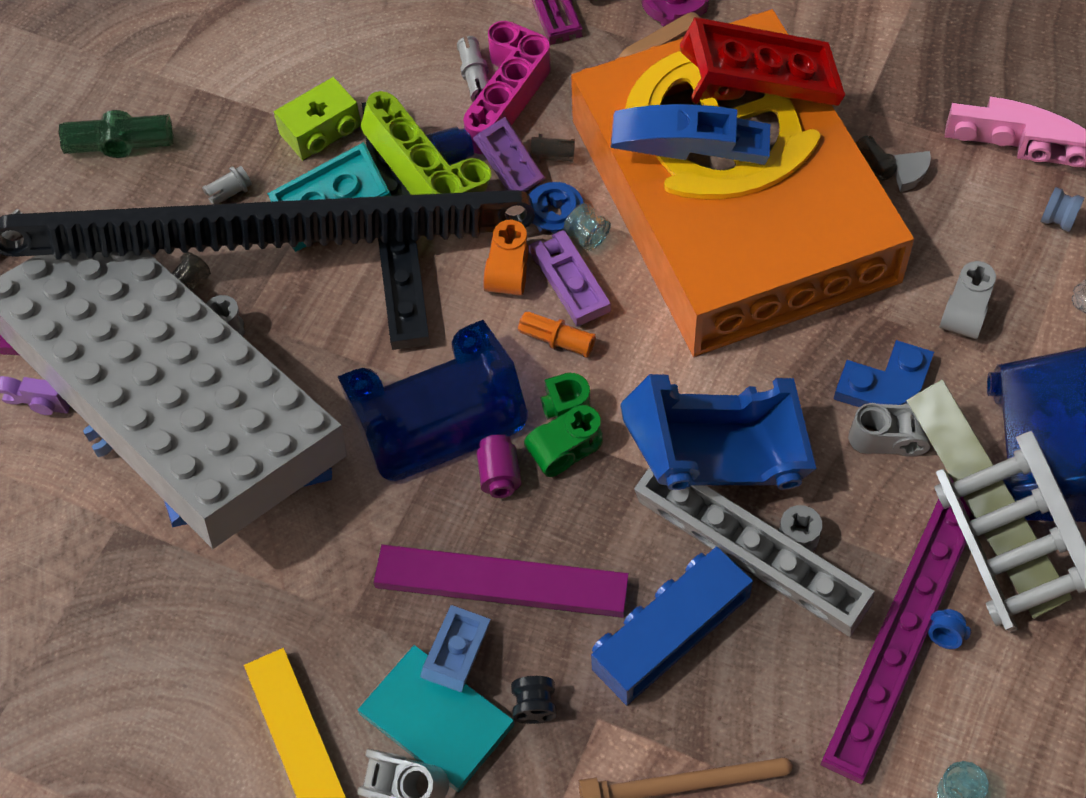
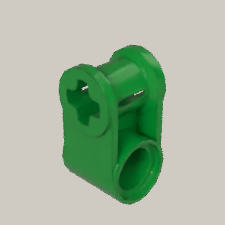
[524,405,603,477]

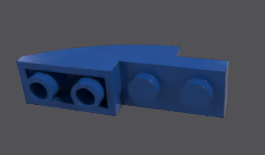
[611,104,771,165]

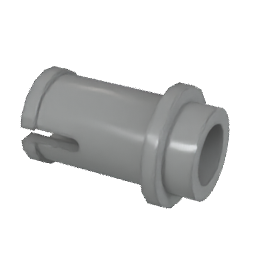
[202,166,252,204]

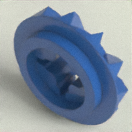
[529,182,584,234]

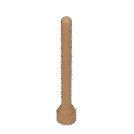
[578,758,793,798]

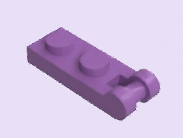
[529,230,611,327]

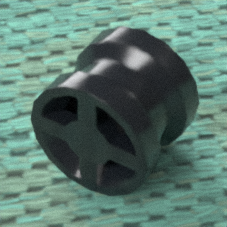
[511,676,556,724]

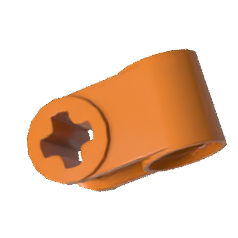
[484,219,529,295]

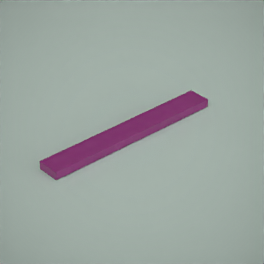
[820,497,975,785]

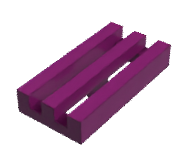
[532,0,583,45]

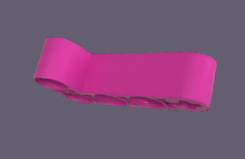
[463,21,551,154]

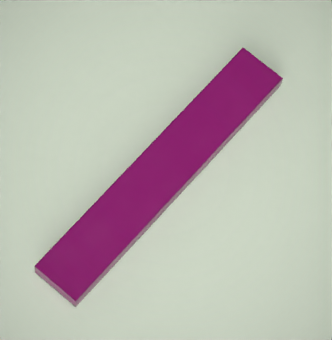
[373,544,629,618]

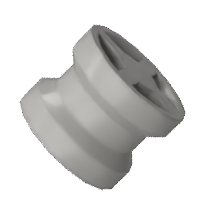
[778,505,822,552]

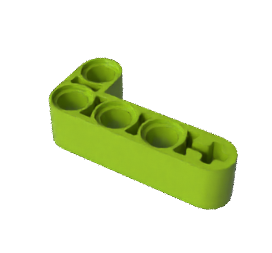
[361,91,491,195]

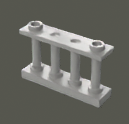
[934,430,1086,633]

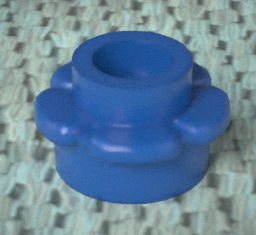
[928,609,971,649]

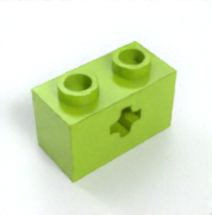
[273,77,361,161]

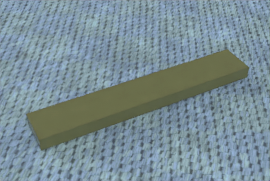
[906,379,1073,619]

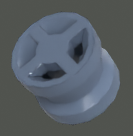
[1041,187,1085,233]

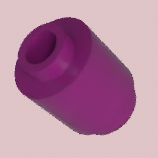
[477,435,521,498]

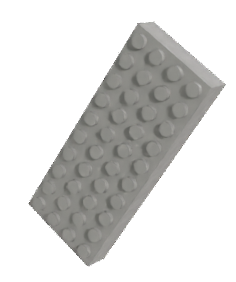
[0,250,346,549]

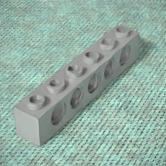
[634,467,875,638]

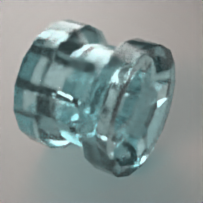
[563,203,611,251]
[937,761,989,798]

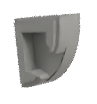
[892,151,931,192]

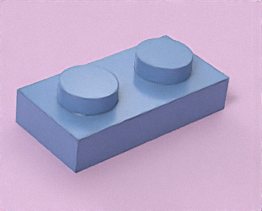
[420,605,491,692]

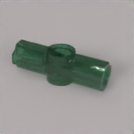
[58,110,174,158]

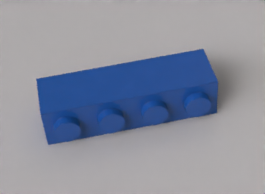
[591,546,753,706]

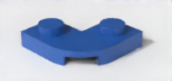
[834,340,934,407]

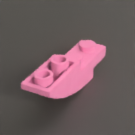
[945,96,1086,167]

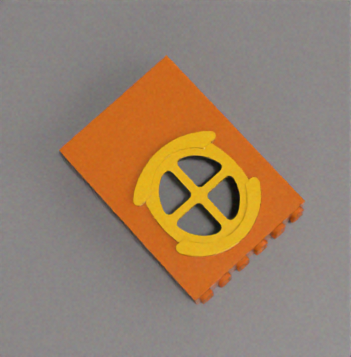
[571,9,914,357]

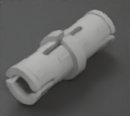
[457,36,489,102]

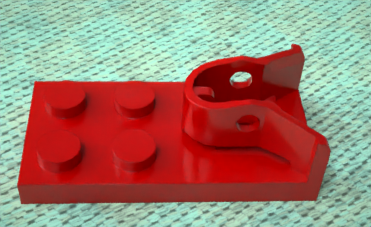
[680,17,845,106]

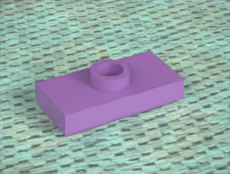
[473,117,545,192]

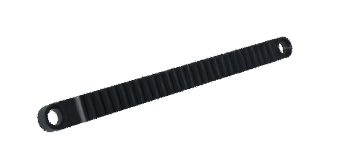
[0,190,535,260]

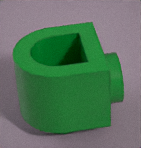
[540,373,591,422]

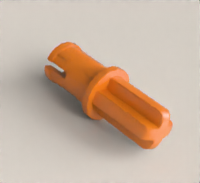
[518,312,596,358]

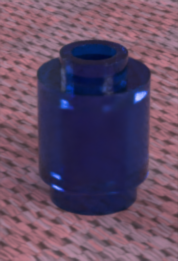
[425,126,474,166]

